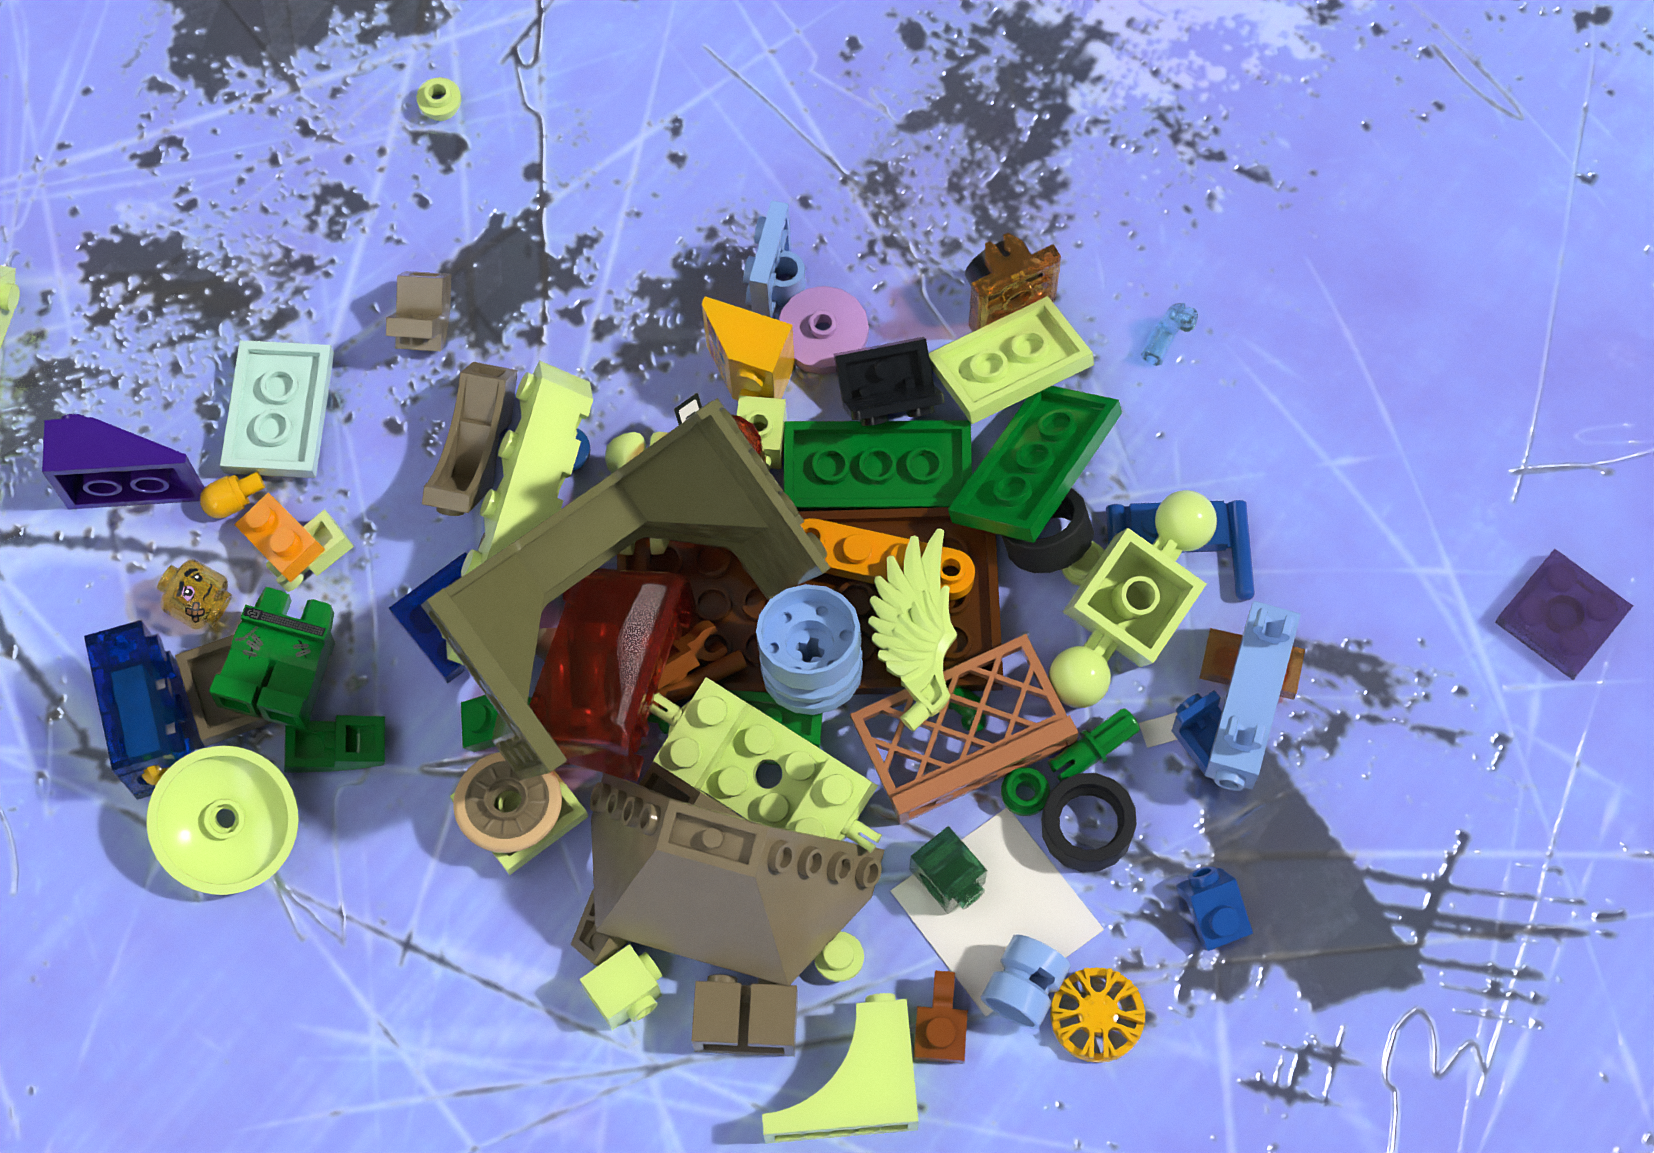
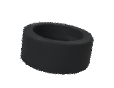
[1001,488,1094,573]
[1041,773,1137,872]

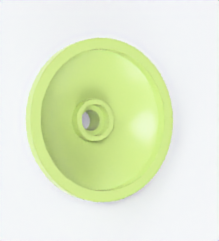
[146,746,299,895]

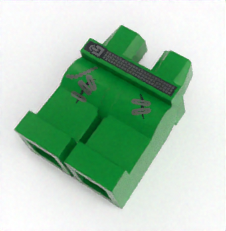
[209,587,336,731]

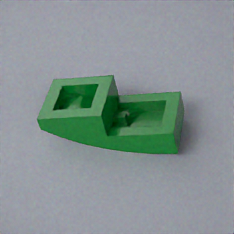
[284,715,385,773]

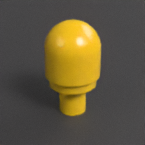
[200,472,266,519]

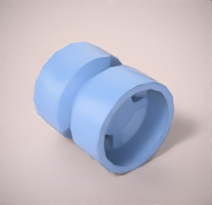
[981,934,1071,1030]

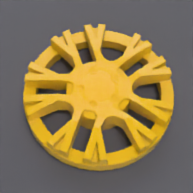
[1050,967,1145,1063]

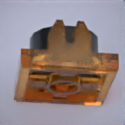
[965,232,1061,332]

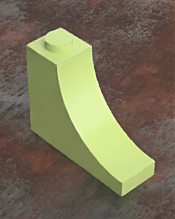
[762,993,918,1144]

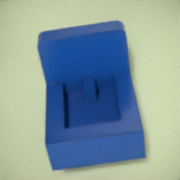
[1171,690,1222,775]
[1176,866,1253,951]

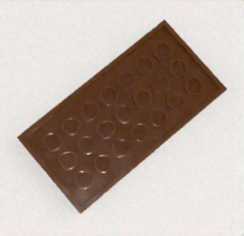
[616,507,1003,702]

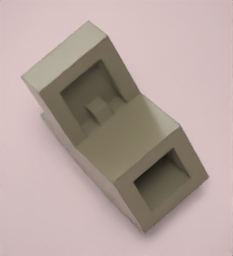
[386,271,451,352]

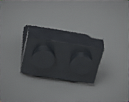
[833,337,944,426]

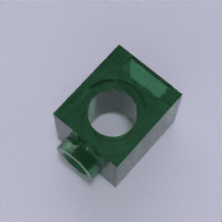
[909,826,987,914]

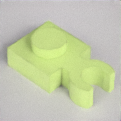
[266,509,354,592]

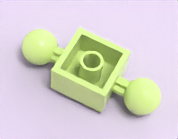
[1048,490,1217,708]

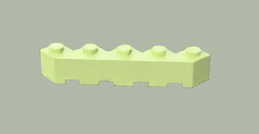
[442,360,593,665]

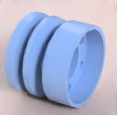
[756,584,863,715]

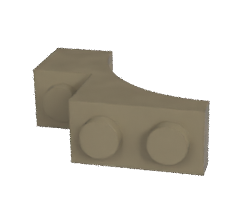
[422,362,518,516]

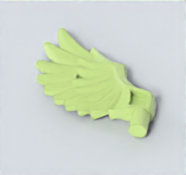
[868,529,957,732]

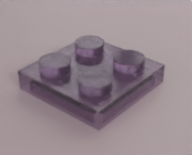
[1495,549,1633,681]

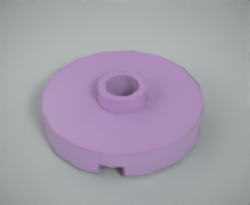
[779,286,869,375]

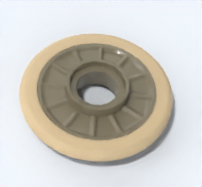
[453,752,562,853]

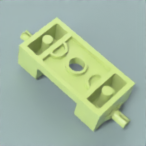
[647,677,882,853]

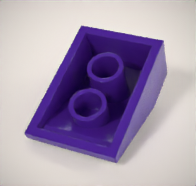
[42,414,205,510]

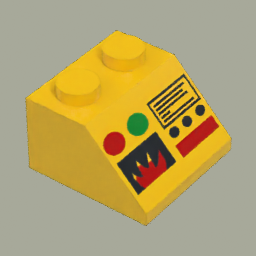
[701,296,795,401]

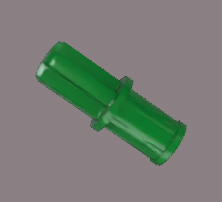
[1047,708,1140,782]

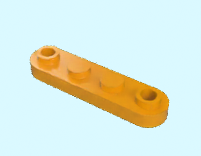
[800,518,975,600]

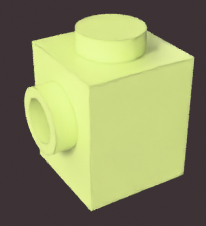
[736,395,787,470]
[580,944,663,1031]

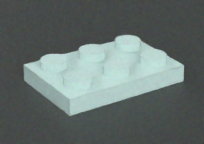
[220,340,334,478]

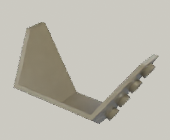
[590,772,885,986]

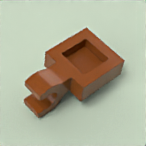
[634,620,728,690]
[914,970,968,1064]

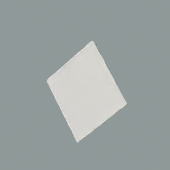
[890,808,1104,1017]

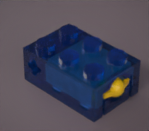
[84,620,195,800]

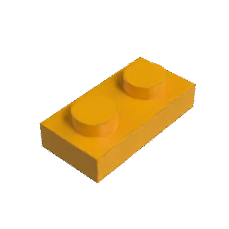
[234,492,325,583]

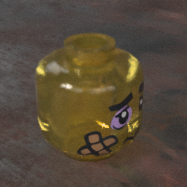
[157,559,233,630]

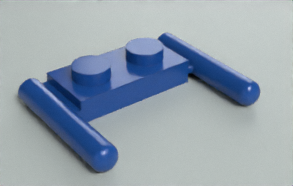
[1106,500,1255,601]

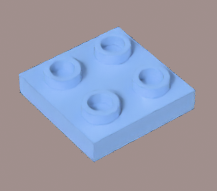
[743,200,806,318]

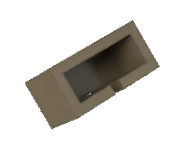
[691,974,798,1057]

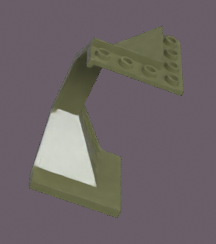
[421,398,830,780]

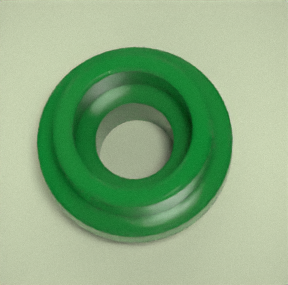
[1001,767,1050,816]

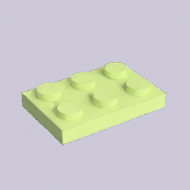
[929,296,1094,424]

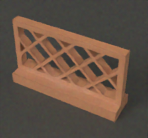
[850,634,1078,825]

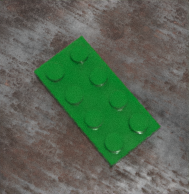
[948,386,1122,543]
[784,420,972,512]

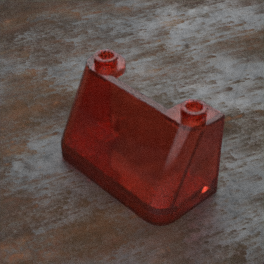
[529,568,696,782]

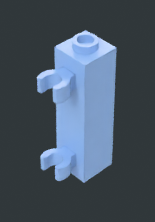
[1205,600,1301,791]

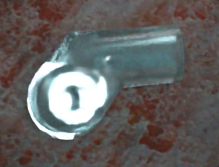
[1141,303,1198,366]

